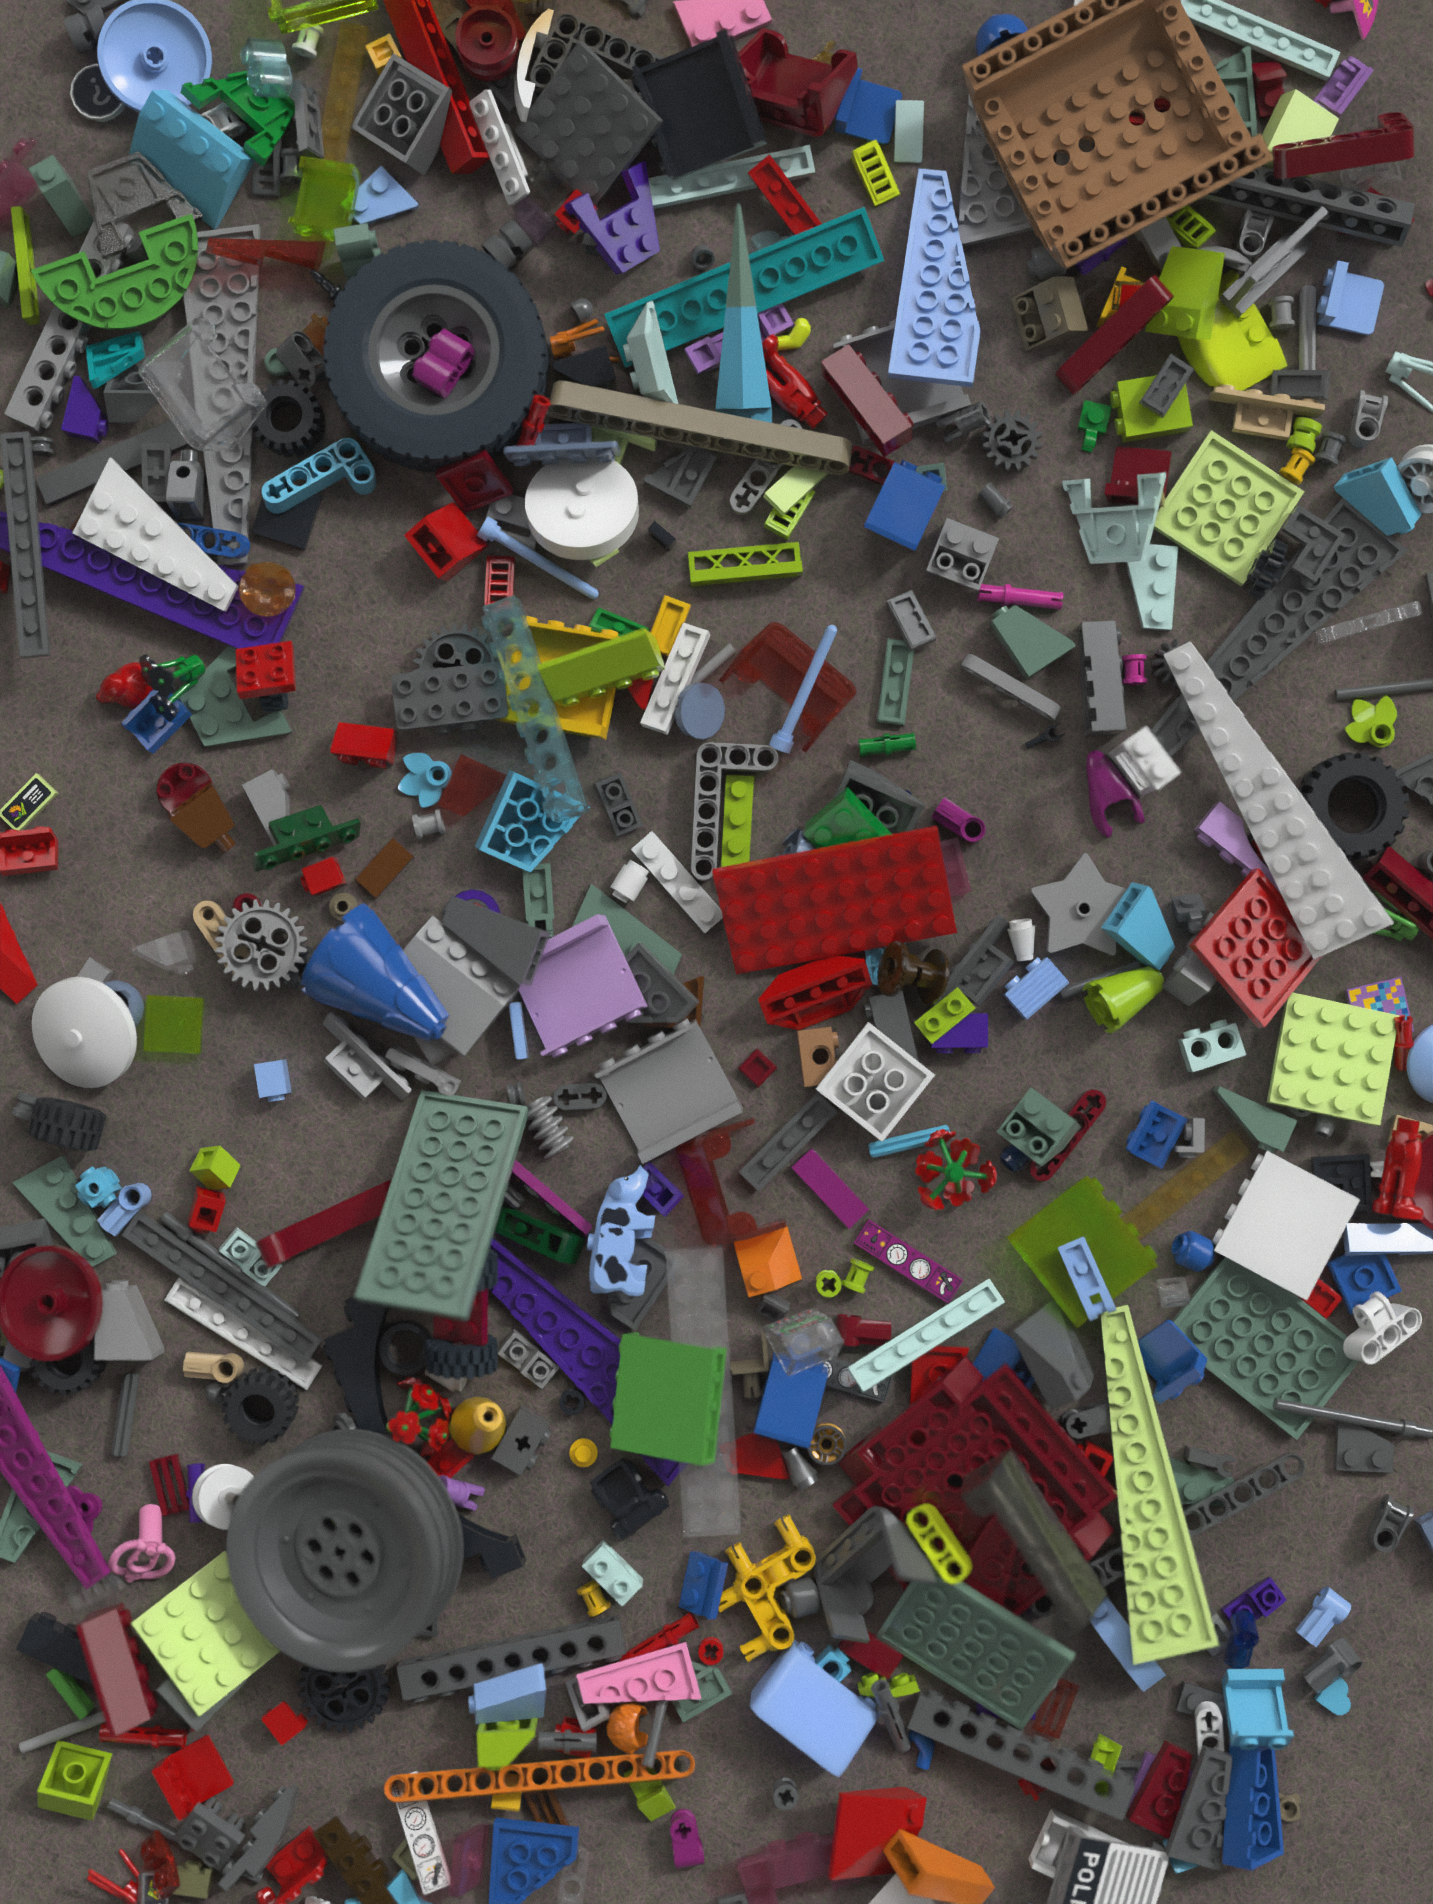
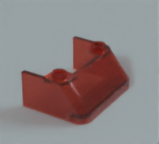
[719,622,857,753]
[676,1116,787,1245]

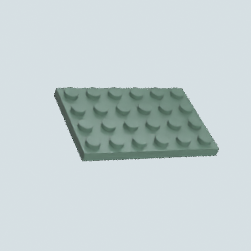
[1172,1256,1359,1440]
[876,1562,1075,1731]

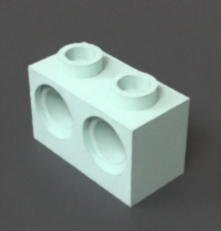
[1178,1019,1246,1072]
[582,1539,643,1606]

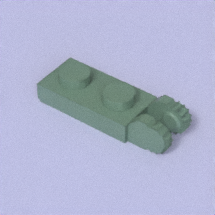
[522,863,555,939]

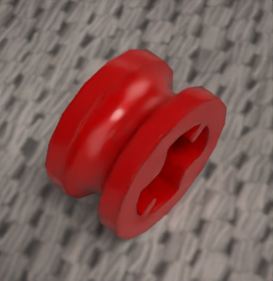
[698,1637,723,1665]

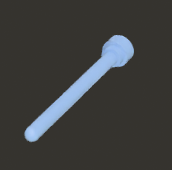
[477,516,599,599]
[769,625,837,753]

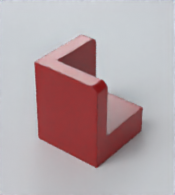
[261,1701,308,1746]

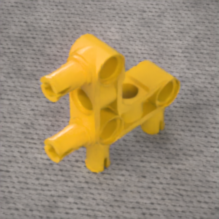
[718,1514,816,1662]

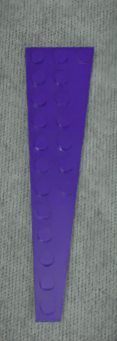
[0,512,305,649]

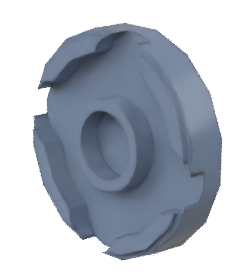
[675,683,725,739]

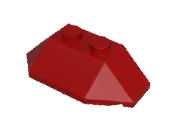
[758,956,873,1030]

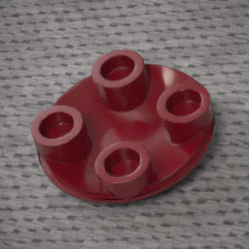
[156,762,212,813]

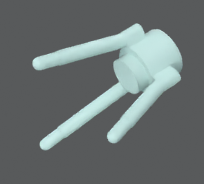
[1385,351,1433,413]

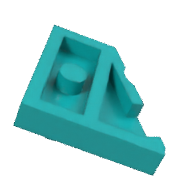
[86,331,145,389]

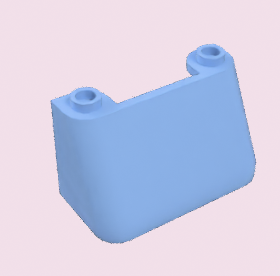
[750,1639,880,1777]

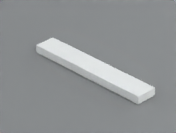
[164,1276,323,1390]

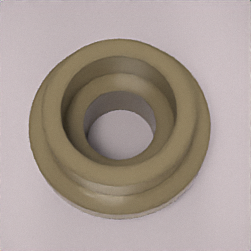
[329,893,358,921]

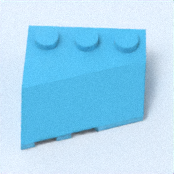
[475,770,590,872]

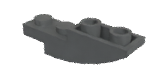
[218,1784,299,1891]

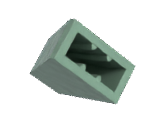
[29,155,94,238]
[989,605,1076,680]

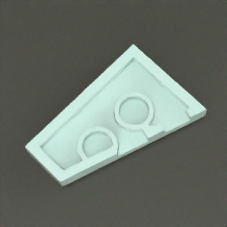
[1126,544,1178,631]

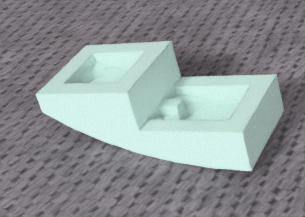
[894,100,924,163]

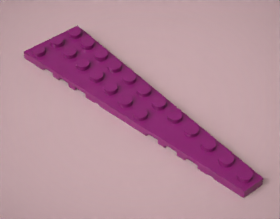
[0,1365,111,1590]

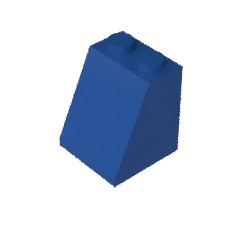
[864,459,946,551]
[754,1351,828,1448]

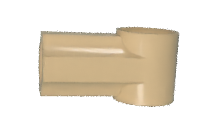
[183,1352,244,1383]

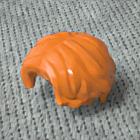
[607,1701,648,1755]

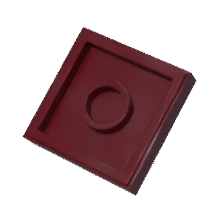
[435,450,513,513]

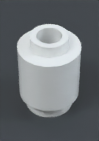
[610,860,649,903]

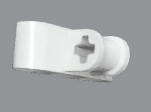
[1343,1292,1422,1364]

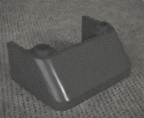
[814,1506,936,1643]

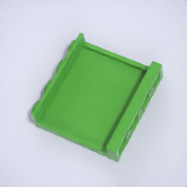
[610,1332,727,1466]

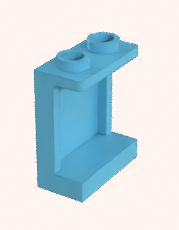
[1221,1669,1294,1750]

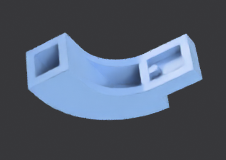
[1081,1592,1166,1692]

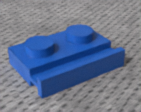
[679,1551,728,1620]

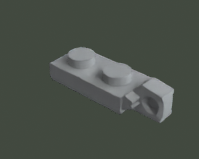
[385,1045,461,1096]

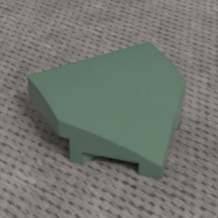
[671,1661,733,1723]

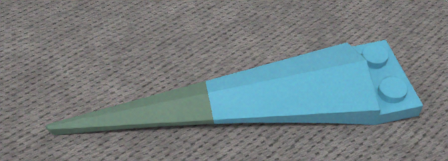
[716,203,772,423]

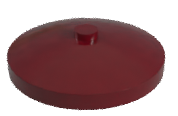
[0,1245,103,1361]

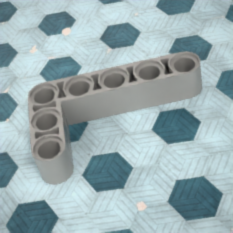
[691,742,778,881]

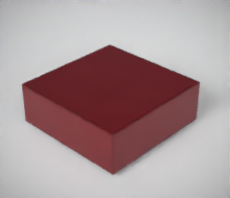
[738,1048,777,1088]

